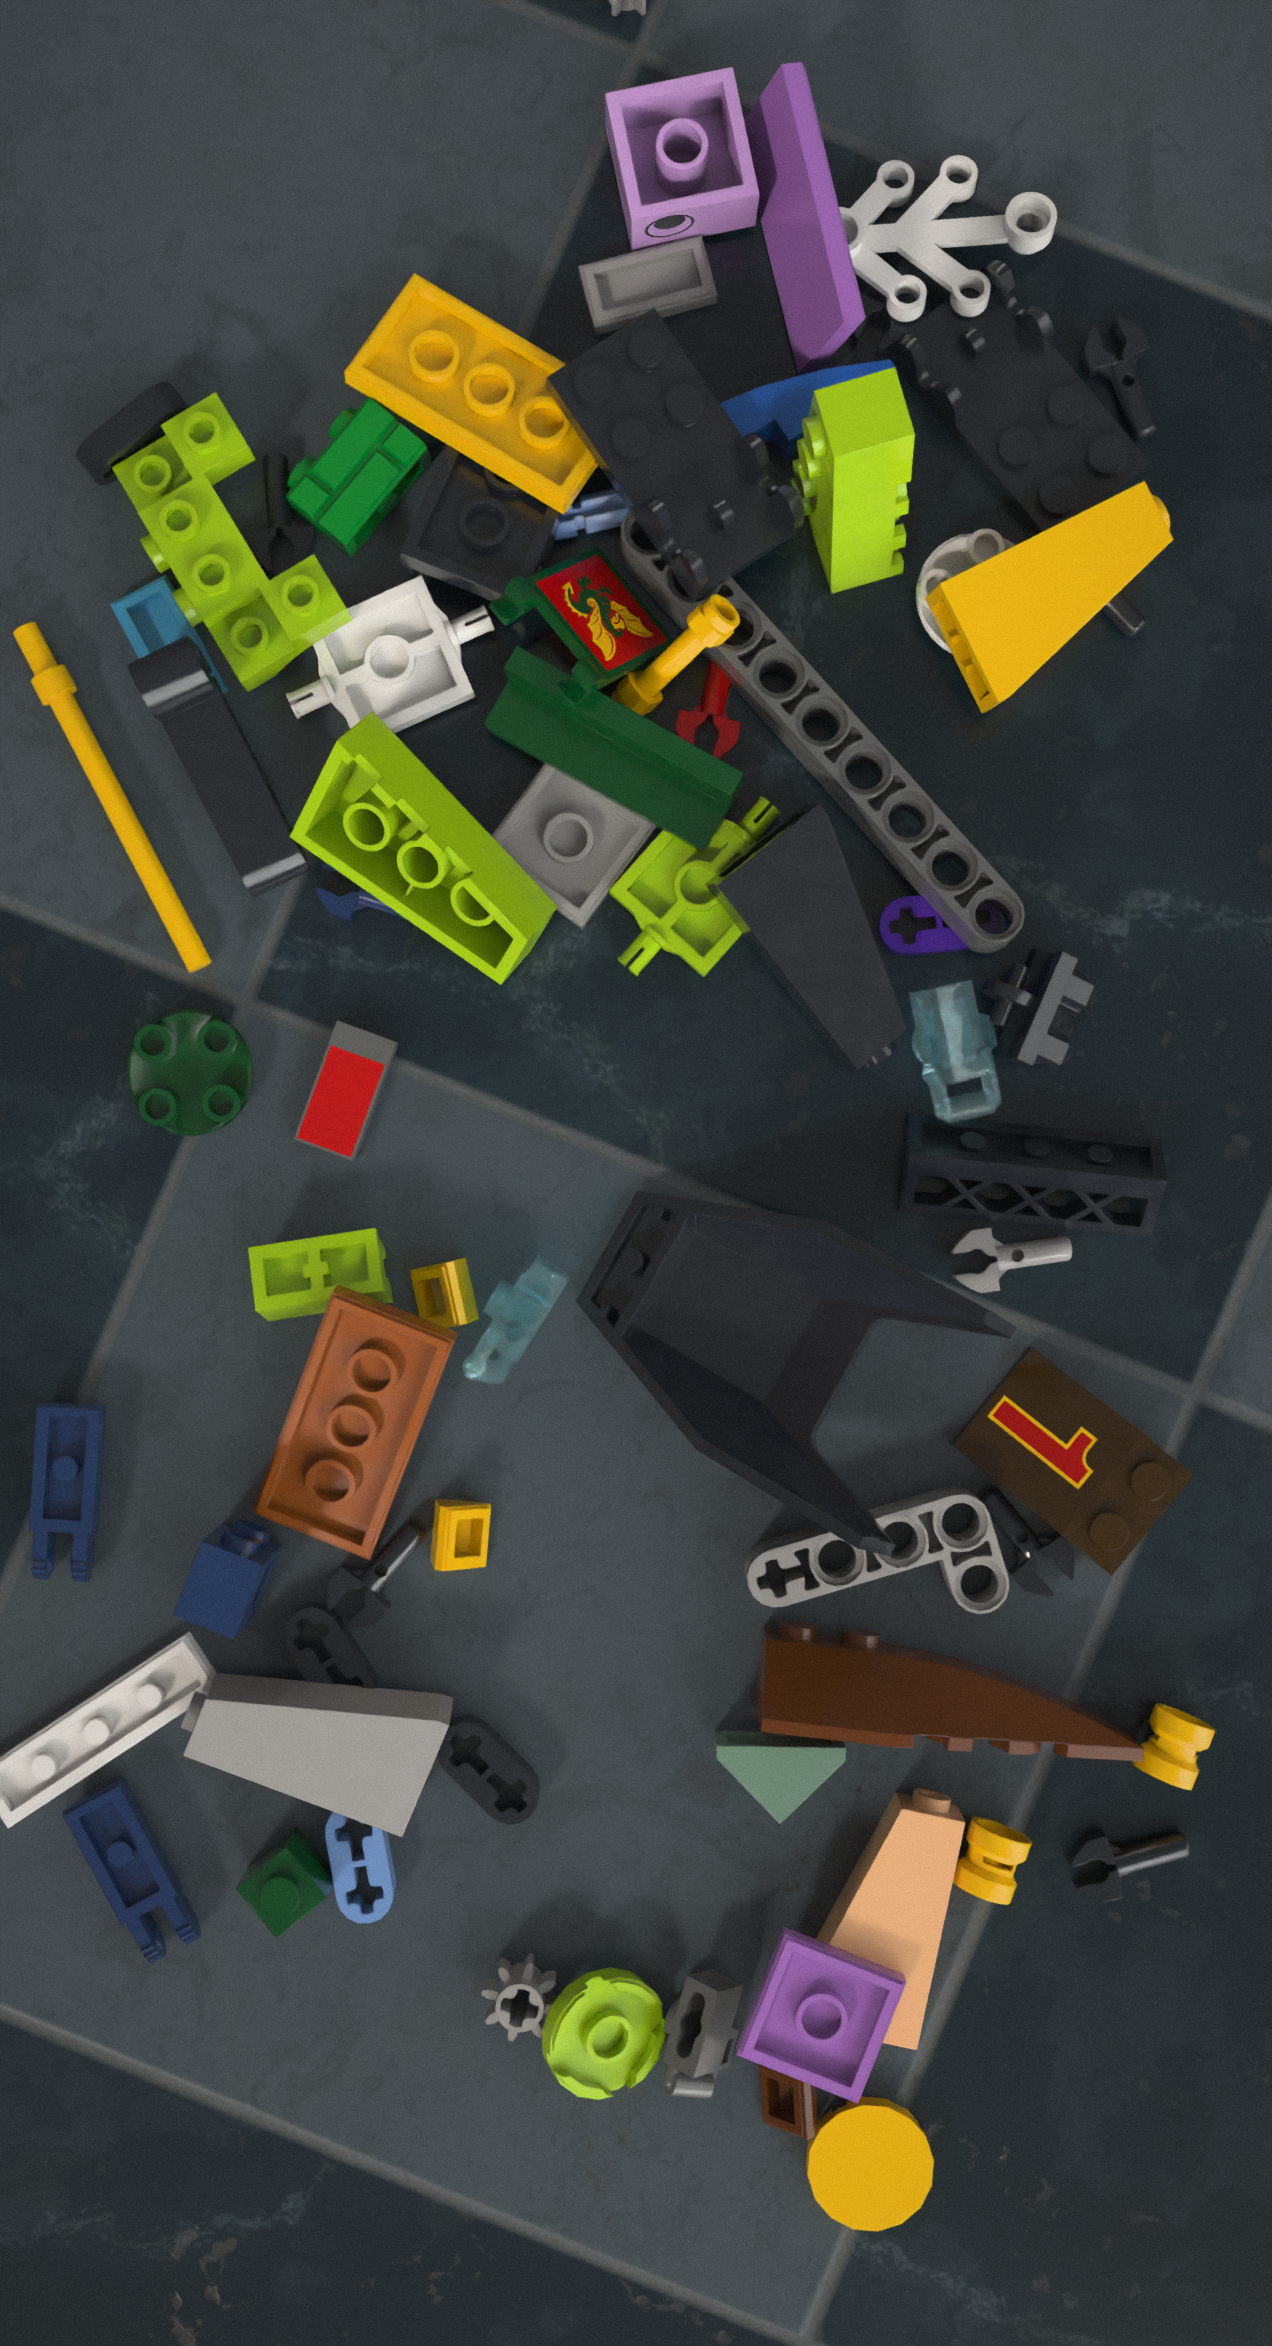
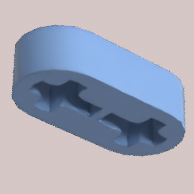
[325,1811,396,1923]

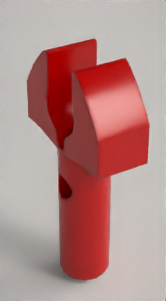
[675,641,741,760]

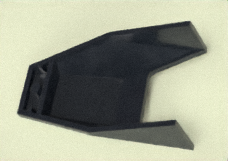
[576,1191,1017,1556]

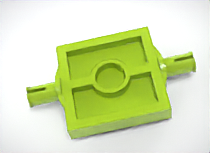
[609,796,781,978]

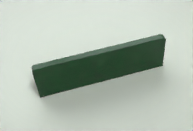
[485,645,743,851]

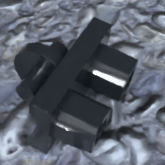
[981,949,1094,1067]

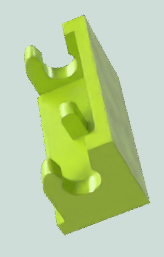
[248,1228,393,1321]

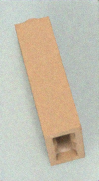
[816,1788,965,2050]

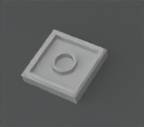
[492,764,657,929]

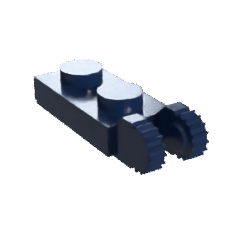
[29,1400,106,1582]
[62,1776,202,1964]

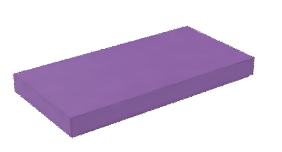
[744,62,866,374]

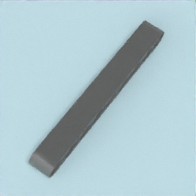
[620,510,1025,954]

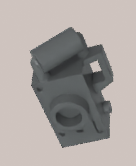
[662,1969,744,2099]

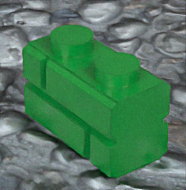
[286,397,432,558]

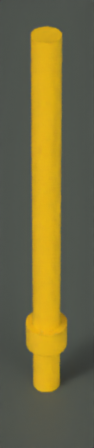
[13,622,212,973]

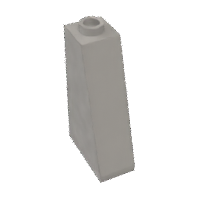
[180,1673,454,1837]

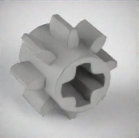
[481,1953,557,2042]

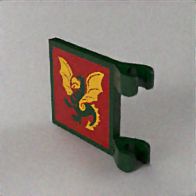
[489,546,674,707]

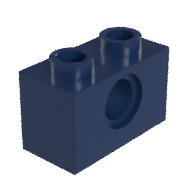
[173,1519,283,1639]

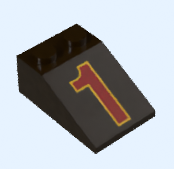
[951,1347,1194,1576]

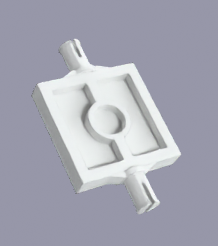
[286,575,495,733]

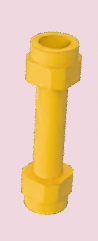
[611,594,740,716]

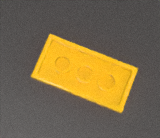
[344,273,598,515]

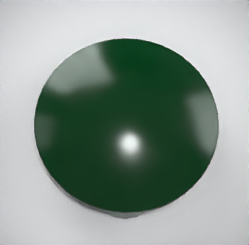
[127,1009,254,1136]

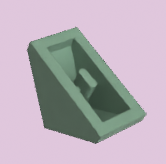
[714,1731,846,1824]

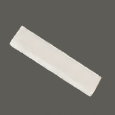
[0,1631,217,1828]

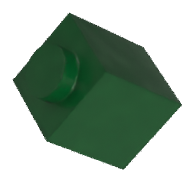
[236,1827,333,1939]

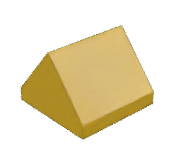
[410,1257,479,1328]
[430,1498,491,1571]

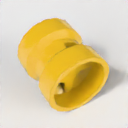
[1132,1703,1216,1790]
[953,1816,1032,1905]

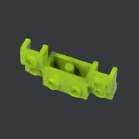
[112,392,353,692]

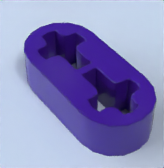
[876,895,1000,957]

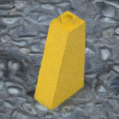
[925,481,1173,714]

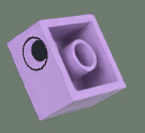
[605,67,760,251]

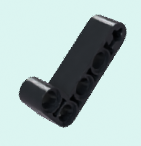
[127,635,311,898]

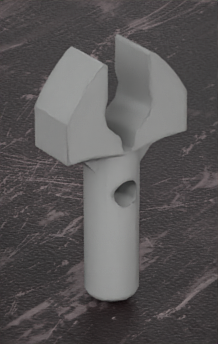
[949,1227,1073,1293]

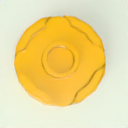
[806,2096,934,2231]

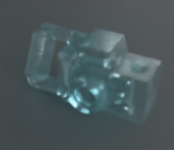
[909,980,1002,1124]
[463,1254,569,1385]

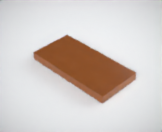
[252,1284,458,1560]

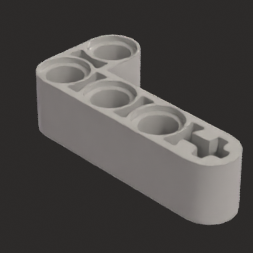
[744,1486,1009,1614]

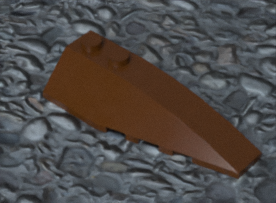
[754,1620,1144,1762]

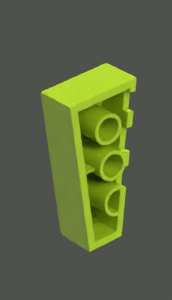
[789,367,915,594]
[289,711,558,985]

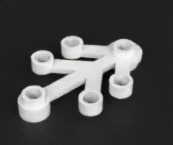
[839,155,1057,322]

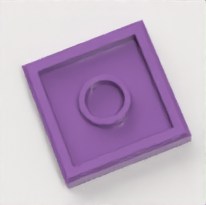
[736,1927,906,2103]

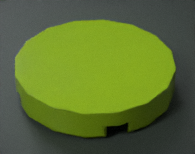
[542,1967,667,2100]

